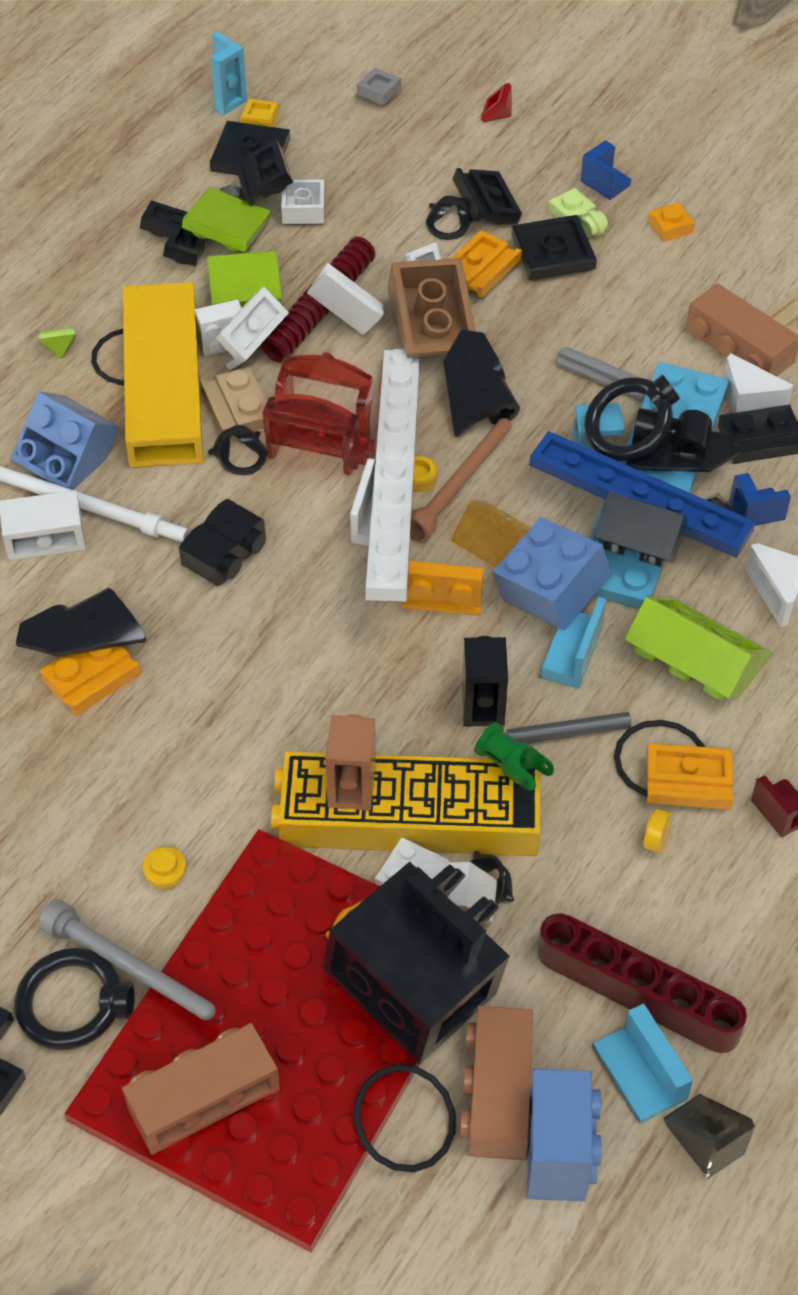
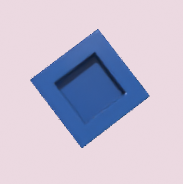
[581,140,631,200]
[729,473,791,526]

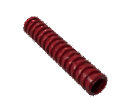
[261,236,376,363]

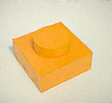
[648,202,695,242]

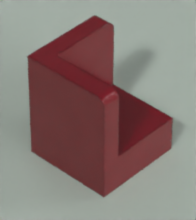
[751,775,798,838]

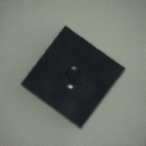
[210,121,290,175]
[511,215,597,280]

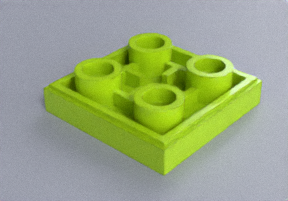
[182,187,271,252]
[207,251,283,308]

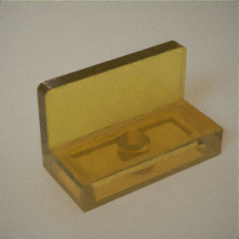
[451,500,531,567]

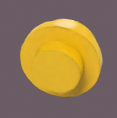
[142,846,187,889]

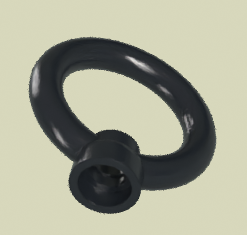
[584,374,680,461]
[14,948,135,1050]

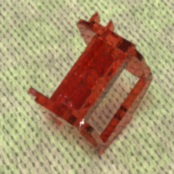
[263,352,374,476]

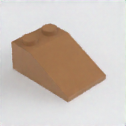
[388,258,476,358]

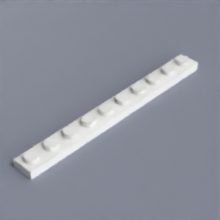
[366,348,420,602]

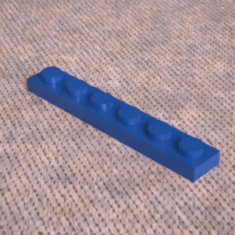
[529,431,756,558]

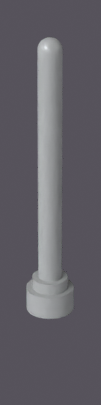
[39,899,216,1020]

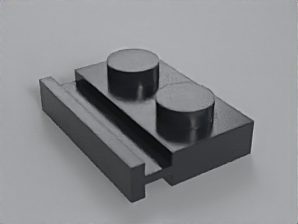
[235,139,293,206]
[452,168,522,224]
[718,404,798,464]

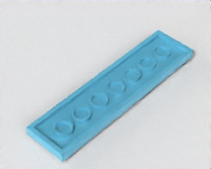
[590,362,729,609]

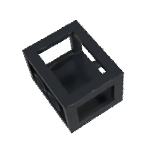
[323,861,510,1065]

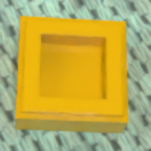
[240,98,280,127]

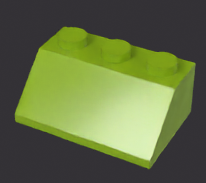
[624,596,773,701]

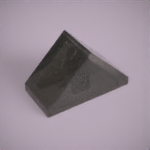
[663,1094,755,1179]

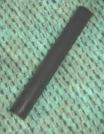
[506,712,631,744]

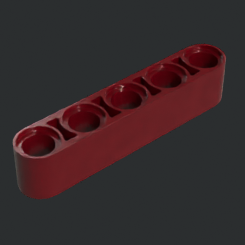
[538,913,747,1053]

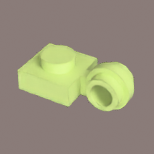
[548,188,608,238]

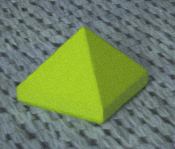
[38,327,76,359]

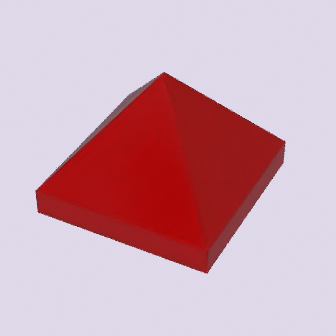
[481,83,512,123]

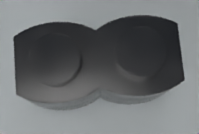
[179,499,266,586]

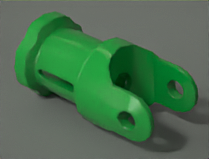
[474,722,554,791]

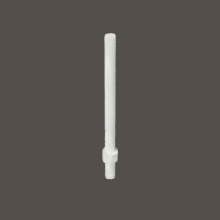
[0,466,190,542]

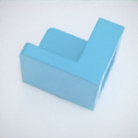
[573,403,625,450]

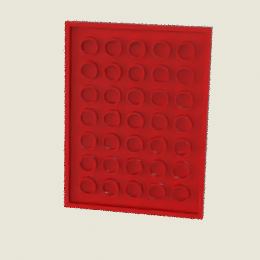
[64,829,419,1253]

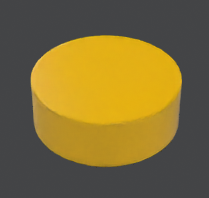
[413,456,437,492]
[643,808,673,854]

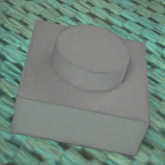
[357,68,401,106]

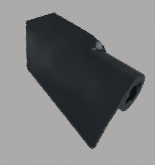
[444,329,520,437]
[626,408,739,472]
[16,588,146,657]

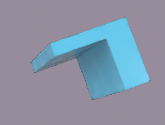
[211,31,247,115]
[541,597,606,689]
[592,1003,693,1124]

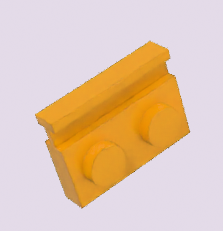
[450,230,522,298]
[402,561,484,616]
[39,646,142,716]
[646,743,734,810]

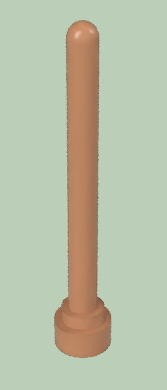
[410,418,511,543]

